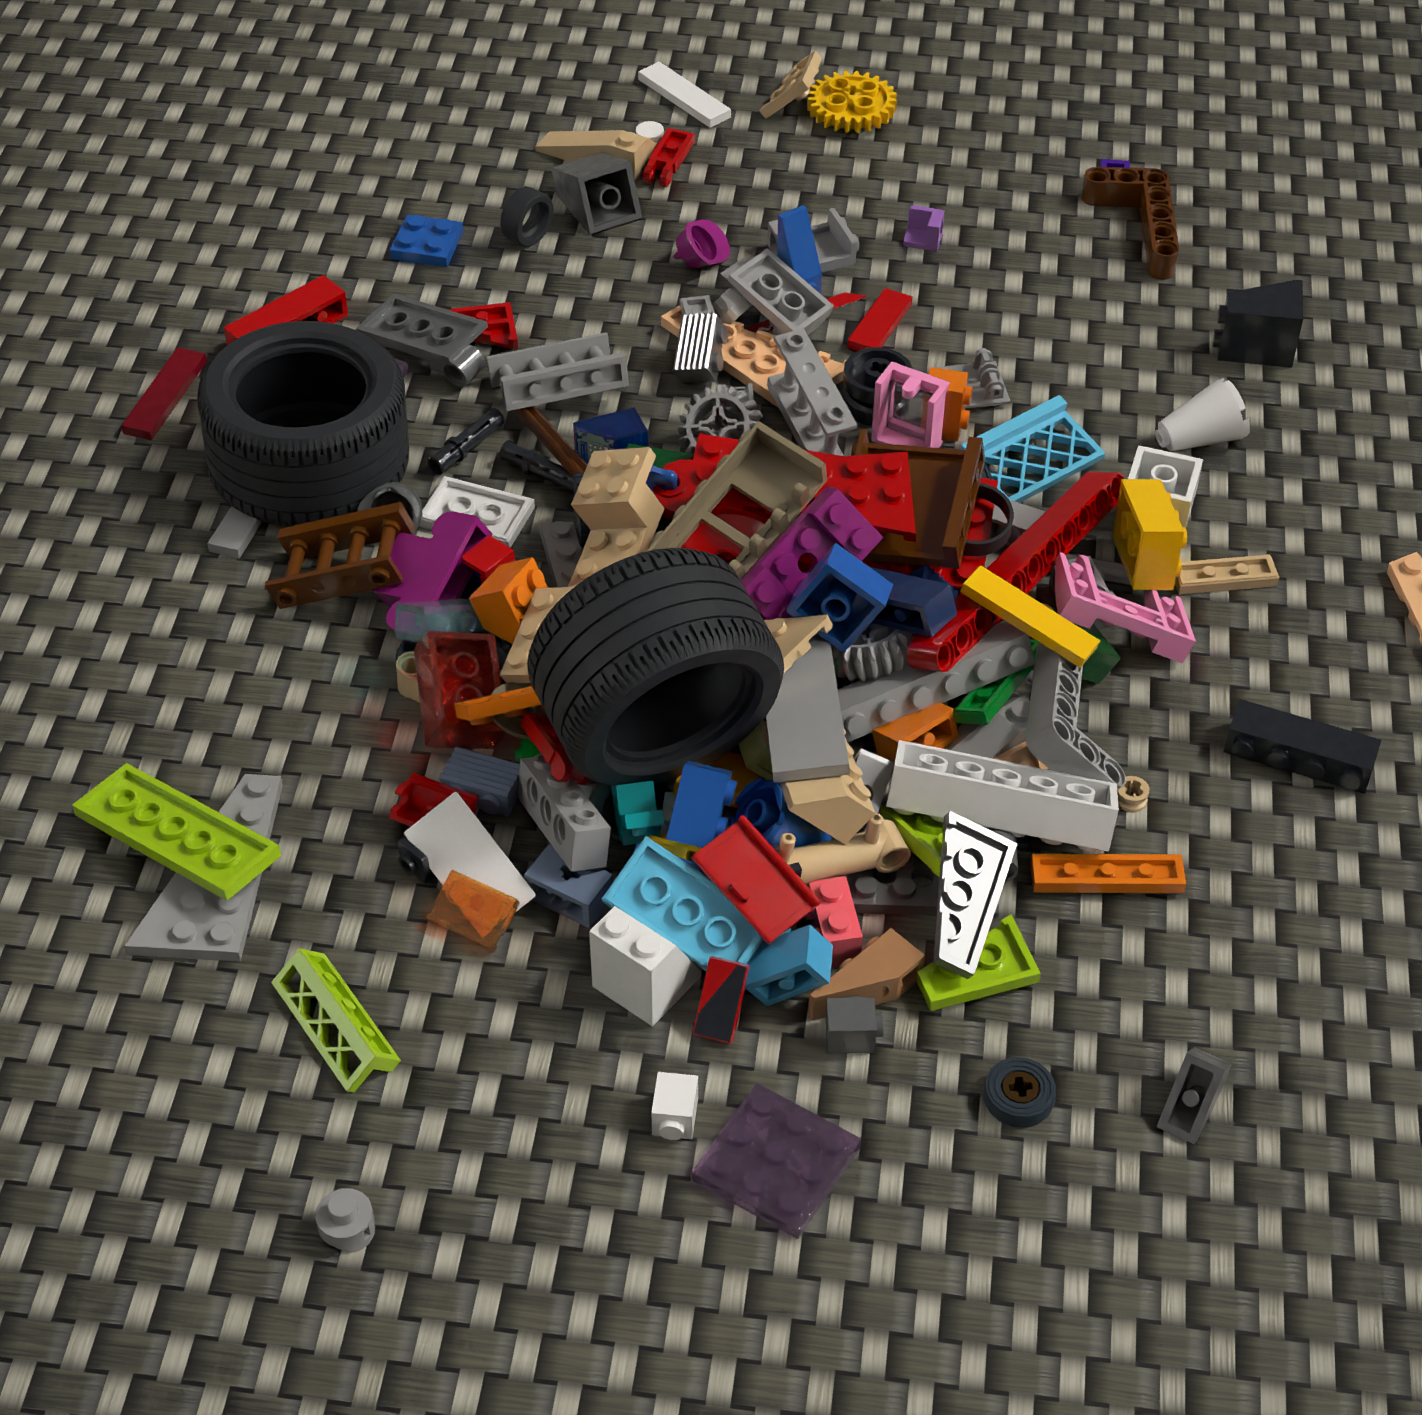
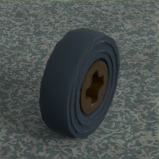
[984,1057,1056,1128]

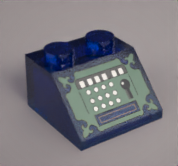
[573,407,649,464]

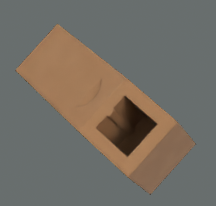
[808,928,925,1020]

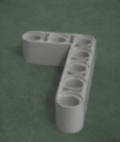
[1025,642,1126,790]

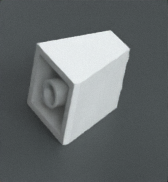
[589,906,701,1027]

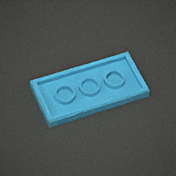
[602,836,763,971]

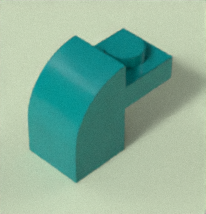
[611,781,664,845]

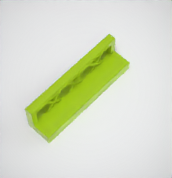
[271,948,401,1093]

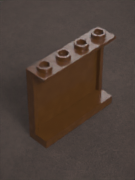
[851,429,985,569]

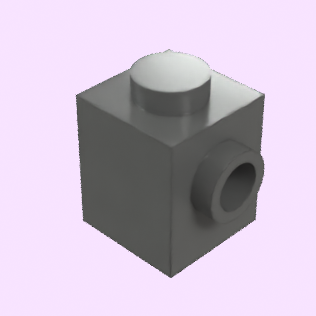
[825,996,883,1054]

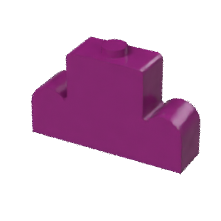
[372,512,493,650]

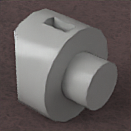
[315,1188,375,1252]

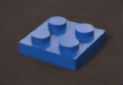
[390,215,464,267]

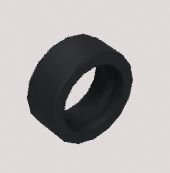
[500,186,554,247]

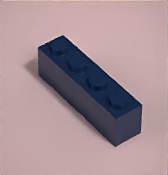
[870,567,957,637]

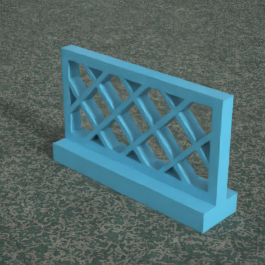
[960,395,1106,503]

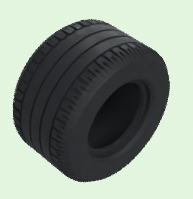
[197,321,409,527]
[527,548,784,787]

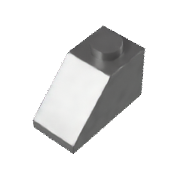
[1157,1047,1232,1144]

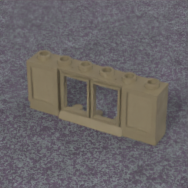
[646,421,827,580]

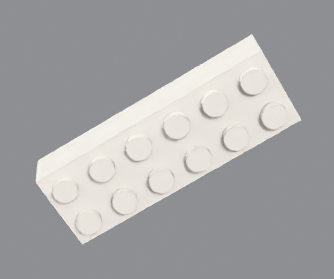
[886,740,1119,852]

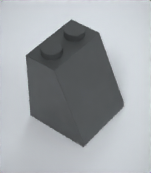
[551,152,642,234]

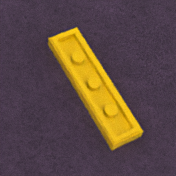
[960,565,1100,668]

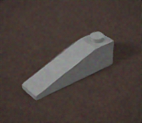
[943,695,1030,758]

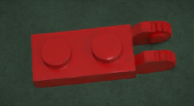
[643,128,695,187]
[520,713,591,785]

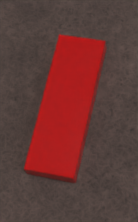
[847,288,913,351]

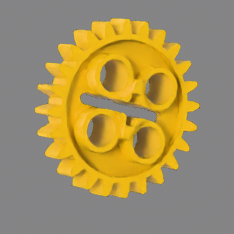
[807,70,897,133]

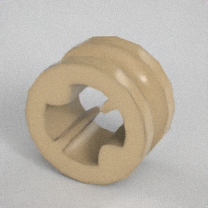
[1117,776,1149,813]

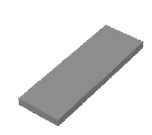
[766,633,850,783]

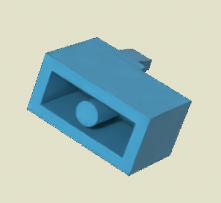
[745,925,833,1006]

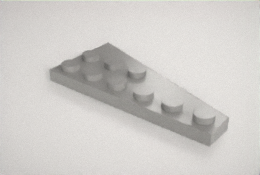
[124,774,283,962]

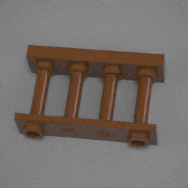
[264,502,415,609]

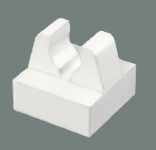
[713,288,752,324]

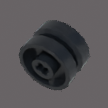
[842,347,913,426]

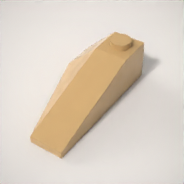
[535,130,657,181]

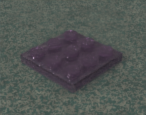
[692,1083,862,1239]

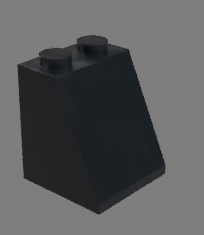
[1212,280,1303,368]

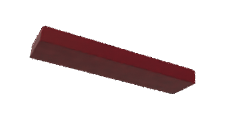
[121,347,207,440]

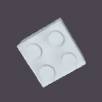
[1128,445,1203,528]

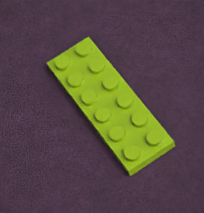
[72,763,282,901]

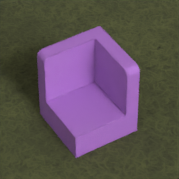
[903,205,945,251]

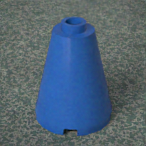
[728,778,831,848]

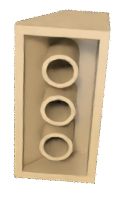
[760,721,875,845]

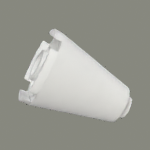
[1155,378,1250,451]

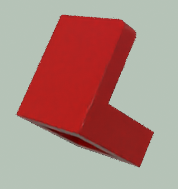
[462,535,515,583]

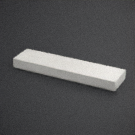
[638,62,731,128]

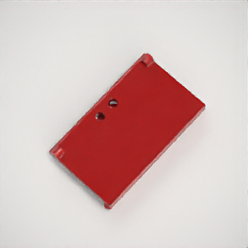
[691,815,821,946]

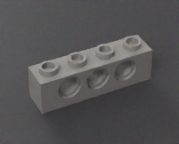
[517,754,611,871]

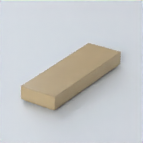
[1175,554,1279,595]

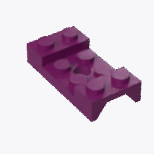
[741,486,883,620]

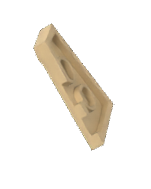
[759,50,822,119]

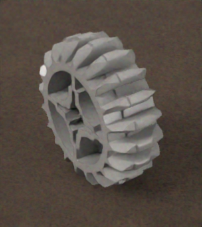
[677,385,763,457]
[830,623,916,681]

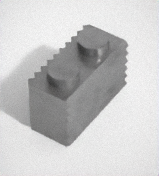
[673,313,728,383]

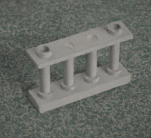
[767,328,857,456]
[486,332,629,411]

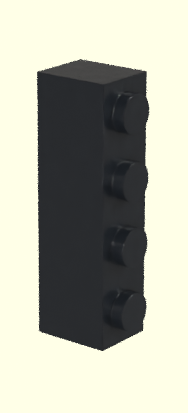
[1223,699,1382,794]

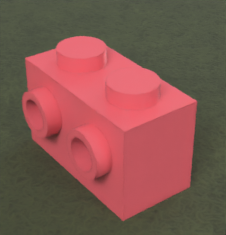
[805,876,863,969]

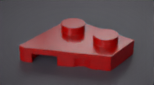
[450,302,518,349]

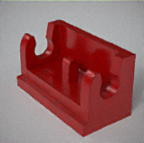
[389,773,478,826]

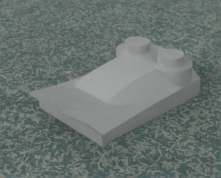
[720,248,834,336]

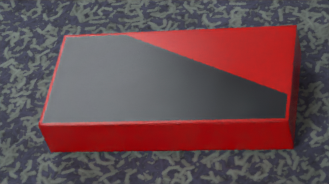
[693,956,750,1044]

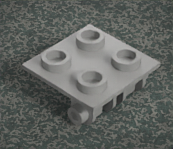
[935,348,1011,409]

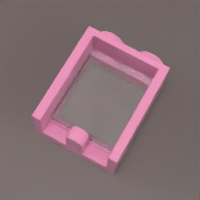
[871,361,950,448]

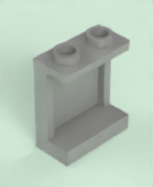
[768,208,859,272]

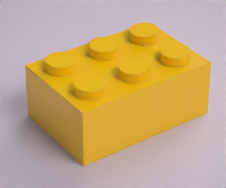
[1112,479,1187,590]

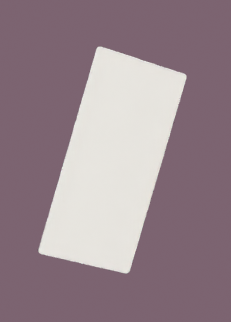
[404,792,536,937]

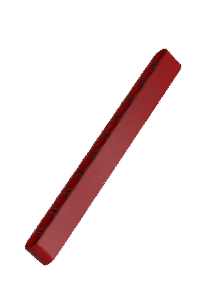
[907,471,1124,672]

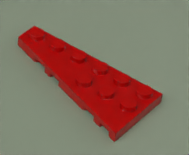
[701,452,916,542]

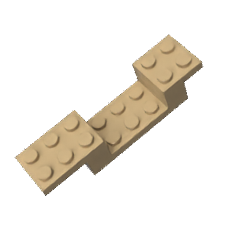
[500,447,665,683]

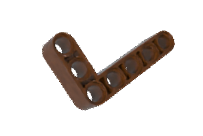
[1081,167,1179,280]

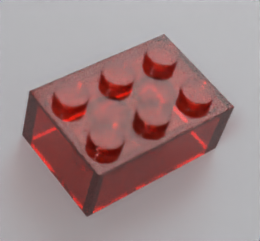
[414,631,507,749]

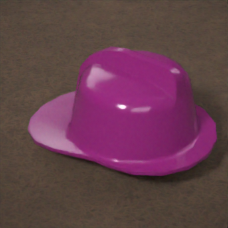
[673,219,730,269]

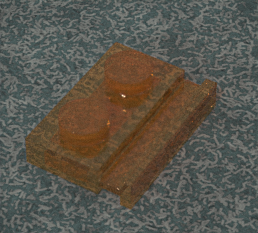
[426,870,520,952]

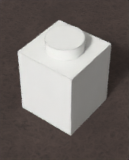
[651,1072,698,1140]

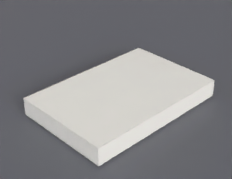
[418,476,535,548]

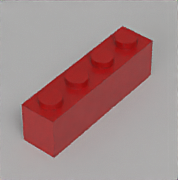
[224,275,349,345]

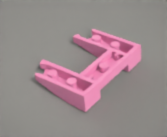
[1055,552,1196,663]

